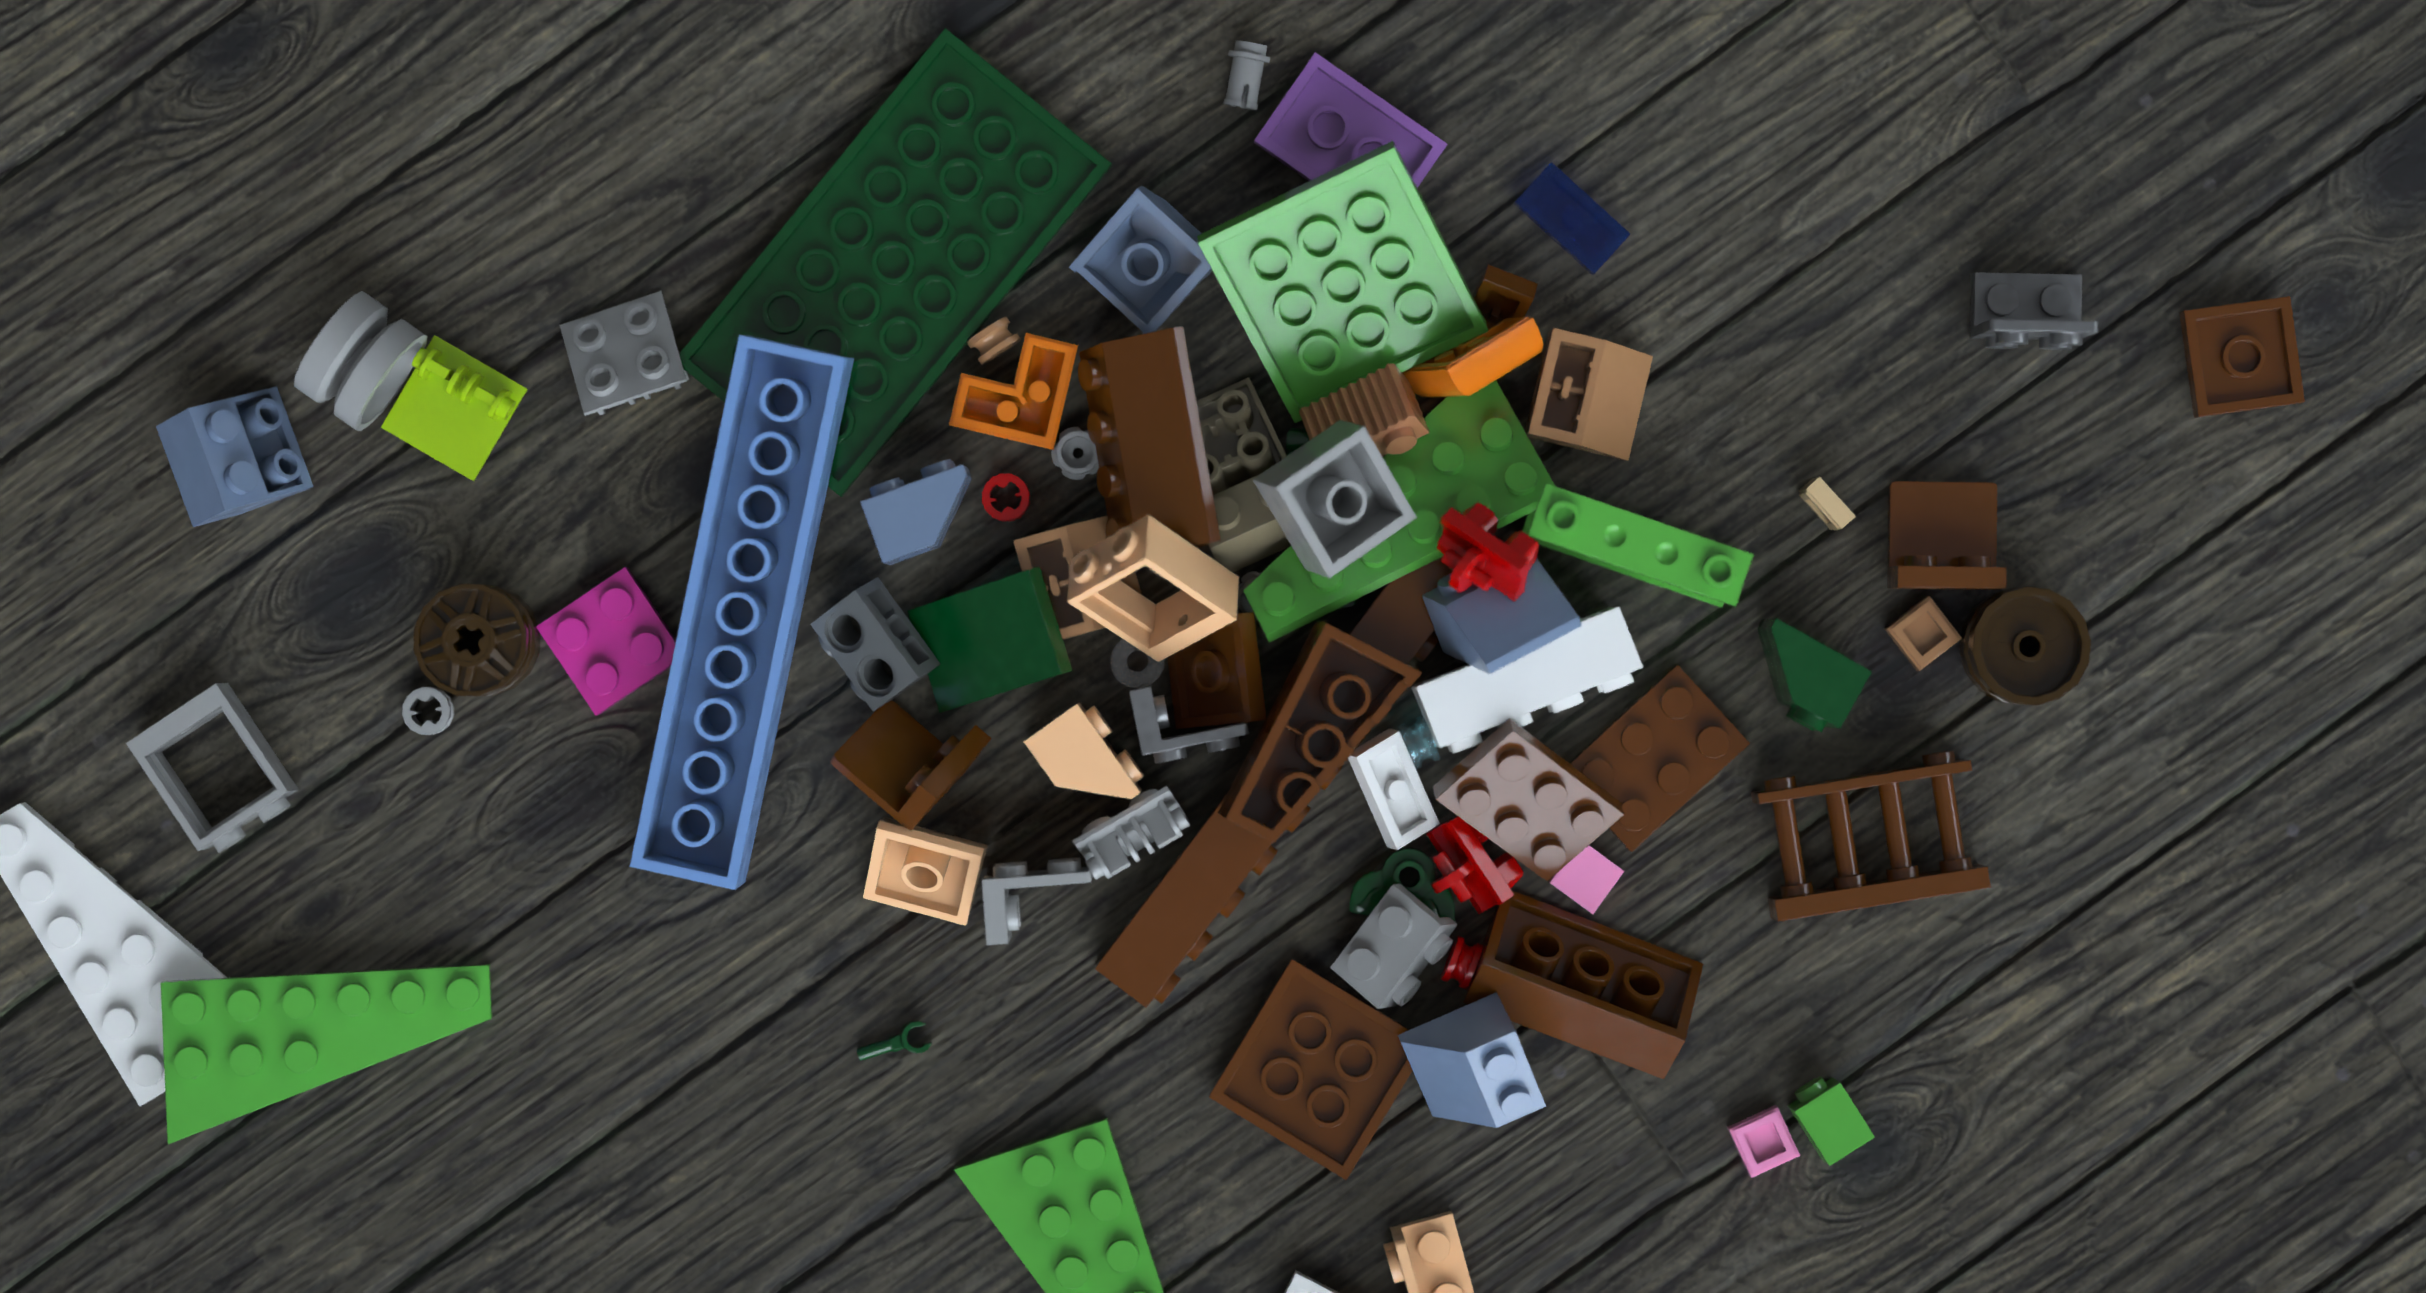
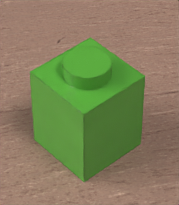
[1788,1076,1875,1166]

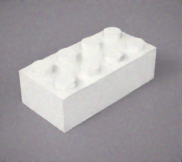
[1411,607,1643,753]

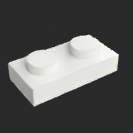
[1348,729,1440,850]

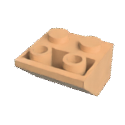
[1024,703,1144,799]

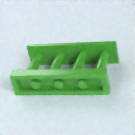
[1521,483,1754,608]

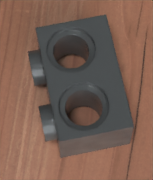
[810,577,940,712]

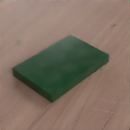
[908,567,1072,713]

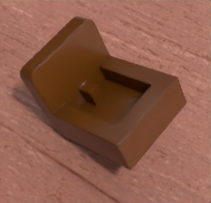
[1463,264,1538,344]

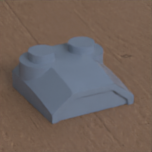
[1069,186,1212,334]

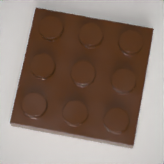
[1209,958,1413,1180]

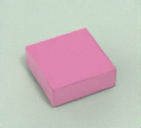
[1549,846,1624,914]
[1727,1105,1800,1178]

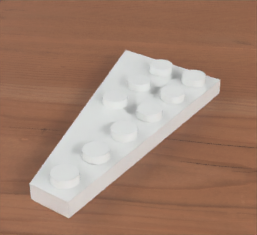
[0,802,230,1106]

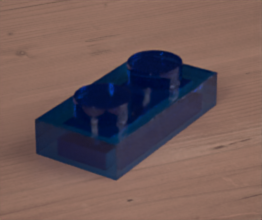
[1514,162,1630,275]

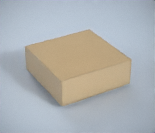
[1799,476,1856,530]

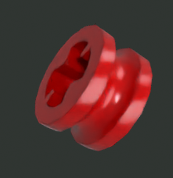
[982,473,1030,522]
[1441,935,1483,990]

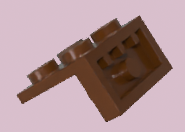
[1887,481,2006,590]
[830,700,992,831]

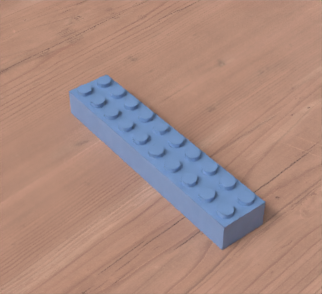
[630,335,854,890]

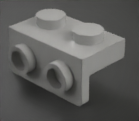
[1330,884,1457,1009]

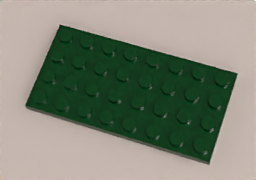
[680,28,1112,497]

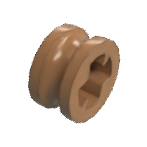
[967,317,1021,365]

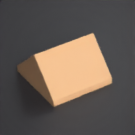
[863,818,988,926]

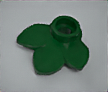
[1349,847,1455,921]

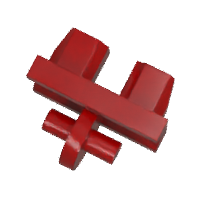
[1437,502,1539,602]
[1426,816,1524,914]

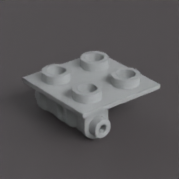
[560,291,690,416]
[1073,786,1190,880]

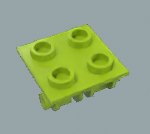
[381,335,528,481]

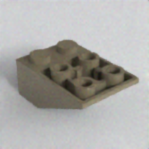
[1196,377,1291,572]

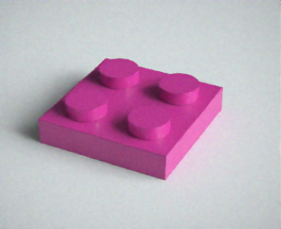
[536,567,676,716]

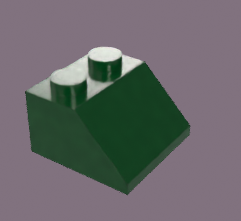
[1757,618,1872,732]

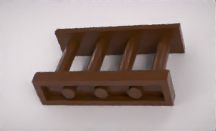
[1751,750,1991,922]

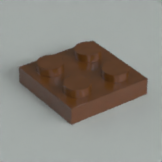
[2179,296,2305,418]
[1167,612,1266,729]

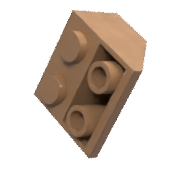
[1525,328,1653,461]
[1013,516,1142,640]

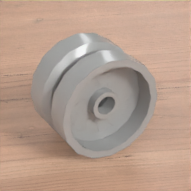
[294,291,428,431]

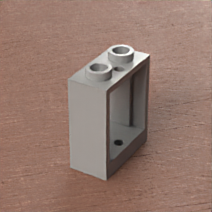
[126,683,299,853]

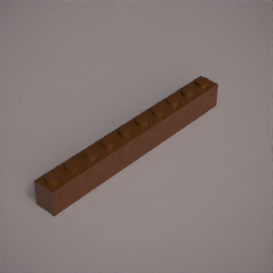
[1095,557,1453,1008]

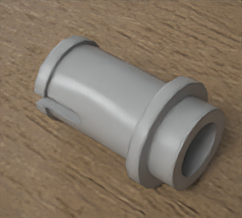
[1223,40,1270,110]

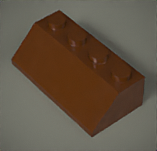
[1078,326,1221,548]
[1463,890,1704,1079]

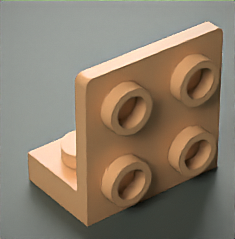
[1383,1211,1474,1293]

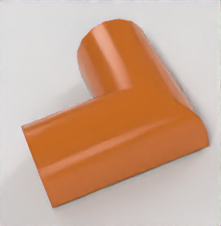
[1402,316,1543,398]
[949,333,1078,450]

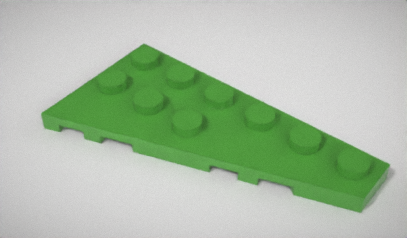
[1243,380,1555,643]
[161,964,492,1144]
[954,1117,1165,1293]

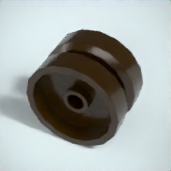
[1959,587,2091,706]

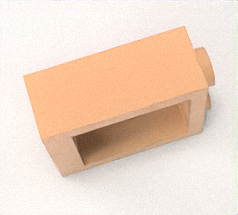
[1067,515,1239,662]

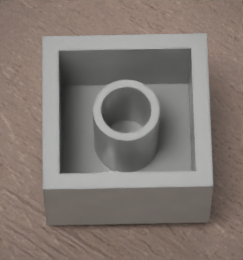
[1253,420,1417,578]

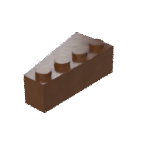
[1218,620,1422,843]

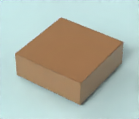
[1884,596,1962,671]

